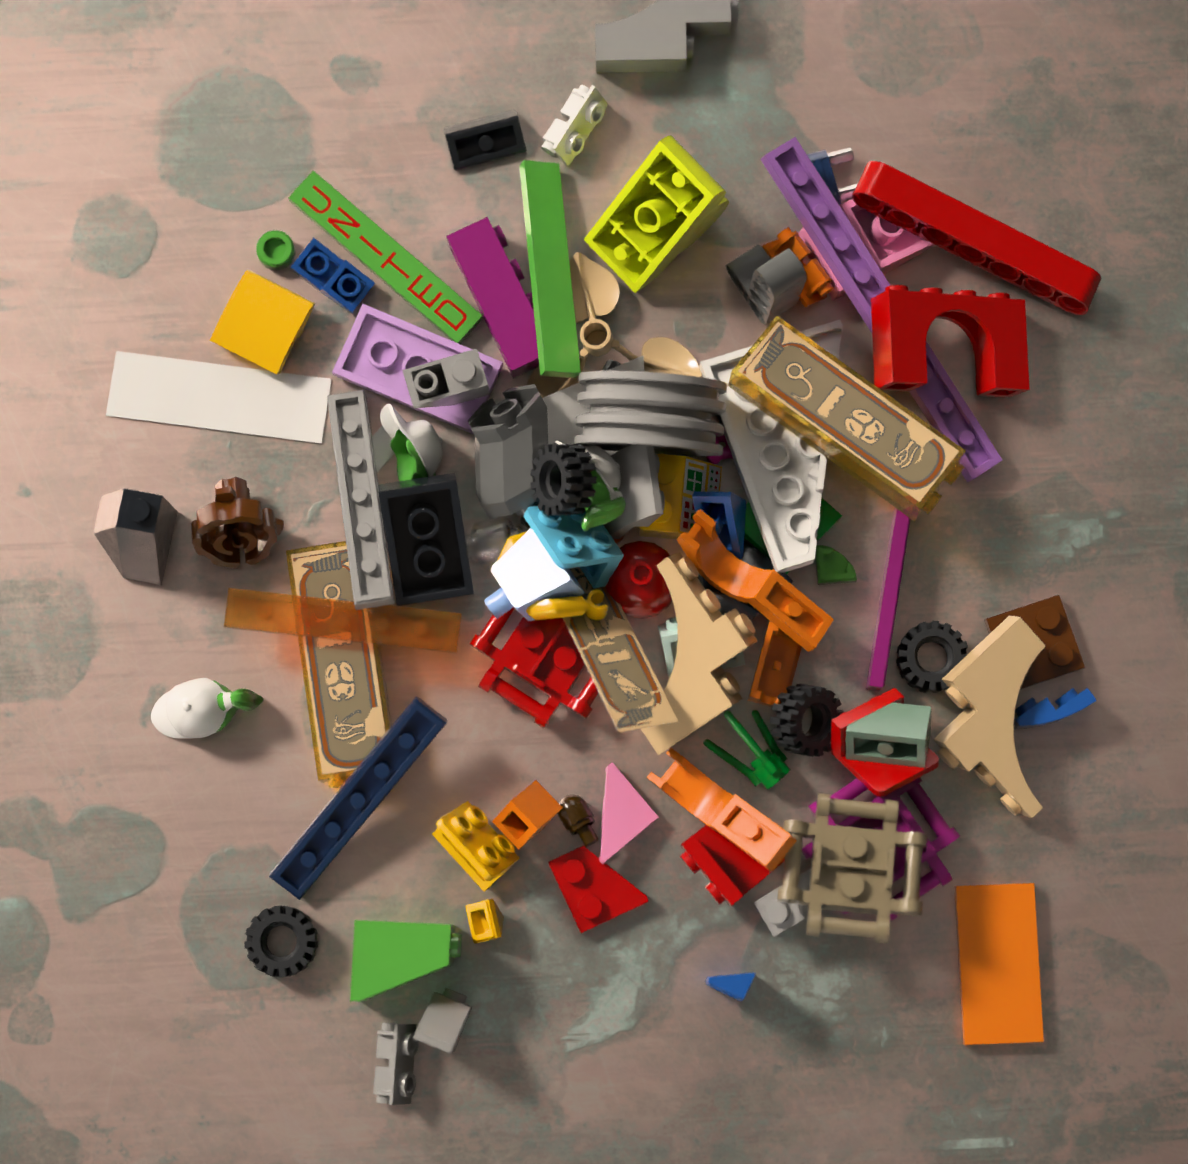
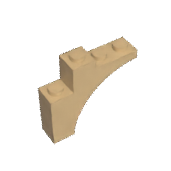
[641,552,758,755]
[933,616,1046,818]

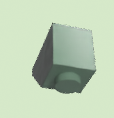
[846,703,931,768]

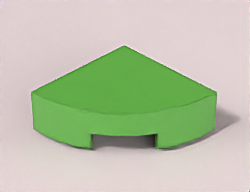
[815,545,857,585]

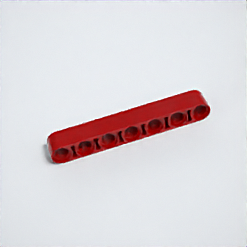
[852,161,1102,315]

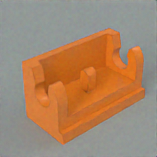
[747,621,802,707]

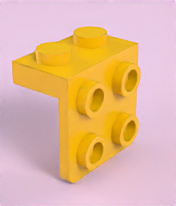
[432,801,520,892]

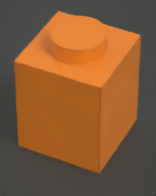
[492,780,563,850]

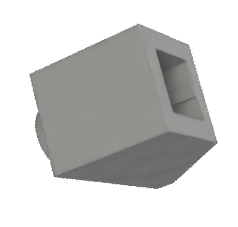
[402,348,490,408]

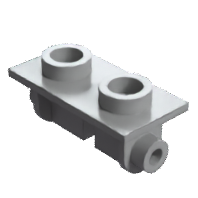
[373,1022,418,1105]

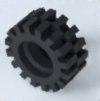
[530,444,597,515]
[896,620,968,693]
[770,684,844,757]
[244,906,319,977]

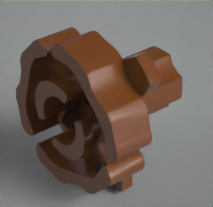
[191,477,284,568]

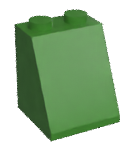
[350,920,462,1002]

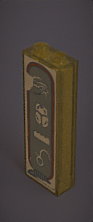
[728,315,966,521]
[286,541,392,788]

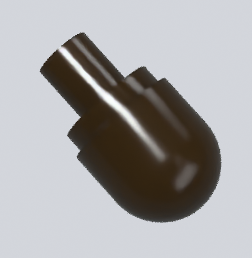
[558,794,599,847]

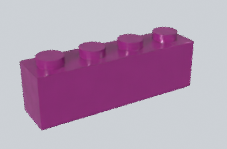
[446,217,539,379]

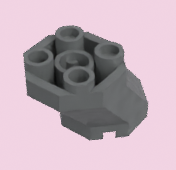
[468,384,548,519]

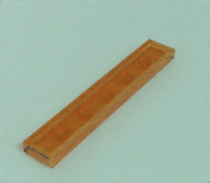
[224,588,462,654]

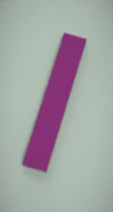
[866,487,914,692]

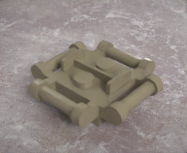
[777,793,927,943]

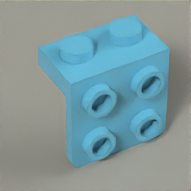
[524,506,624,588]

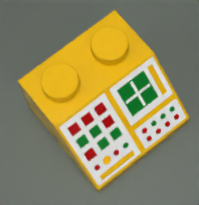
[639,454,722,540]

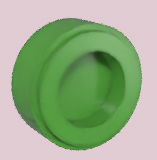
[256,230,296,270]

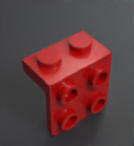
[831,688,939,797]
[680,825,785,907]

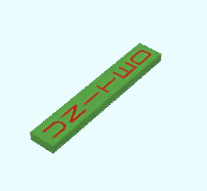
[288,170,483,344]

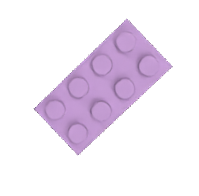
[332,304,503,434]

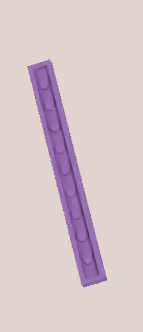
[760,137,1002,483]

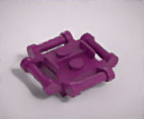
[801,778,960,922]

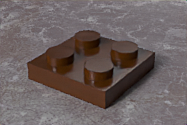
[984,595,1085,690]

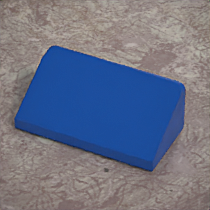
[705,972,756,1001]

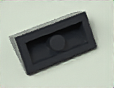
[443,110,527,170]

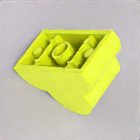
[583,135,729,294]

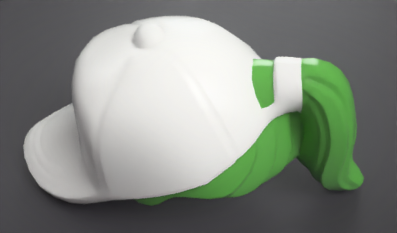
[380,404,443,481]
[553,440,626,531]
[151,678,264,738]

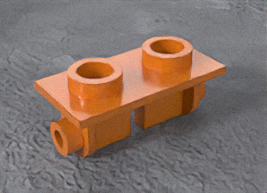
[761,227,833,308]

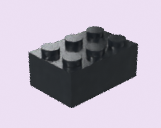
[378,473,474,606]

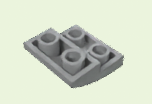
[603,444,665,539]

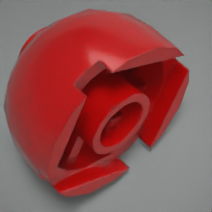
[606,541,673,619]

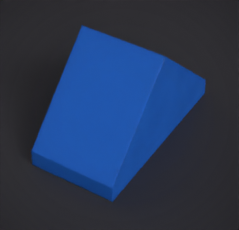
[692,491,746,559]

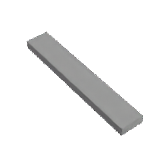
[327,390,395,610]

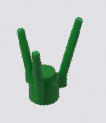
[703,710,791,790]

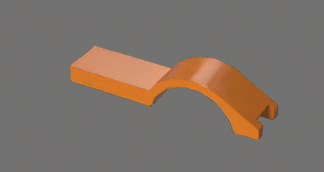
[677,509,834,652]
[646,748,797,872]

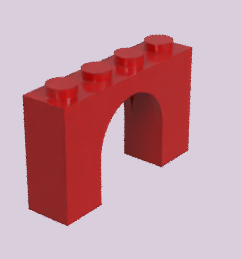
[871,285,1030,397]

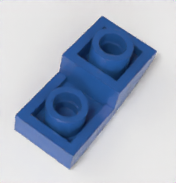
[289,237,375,313]
[1014,688,1097,729]

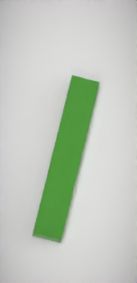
[519,160,581,378]

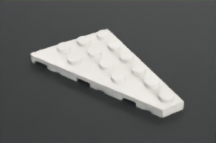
[699,320,843,574]

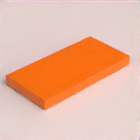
[954,883,1044,1045]

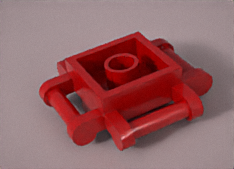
[469,607,599,728]

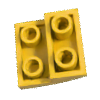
[210,269,315,375]

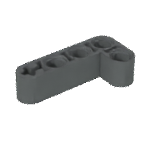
[726,244,807,325]

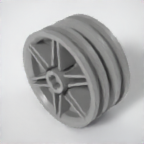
[574,371,727,457]

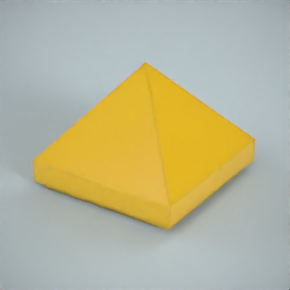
[465,898,504,944]

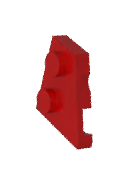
[548,845,649,933]

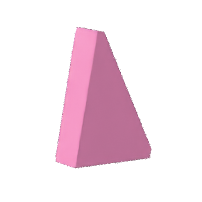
[599,762,658,864]

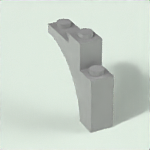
[595,0,738,73]

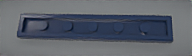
[269,696,447,900]

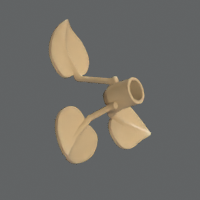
[527,252,702,398]

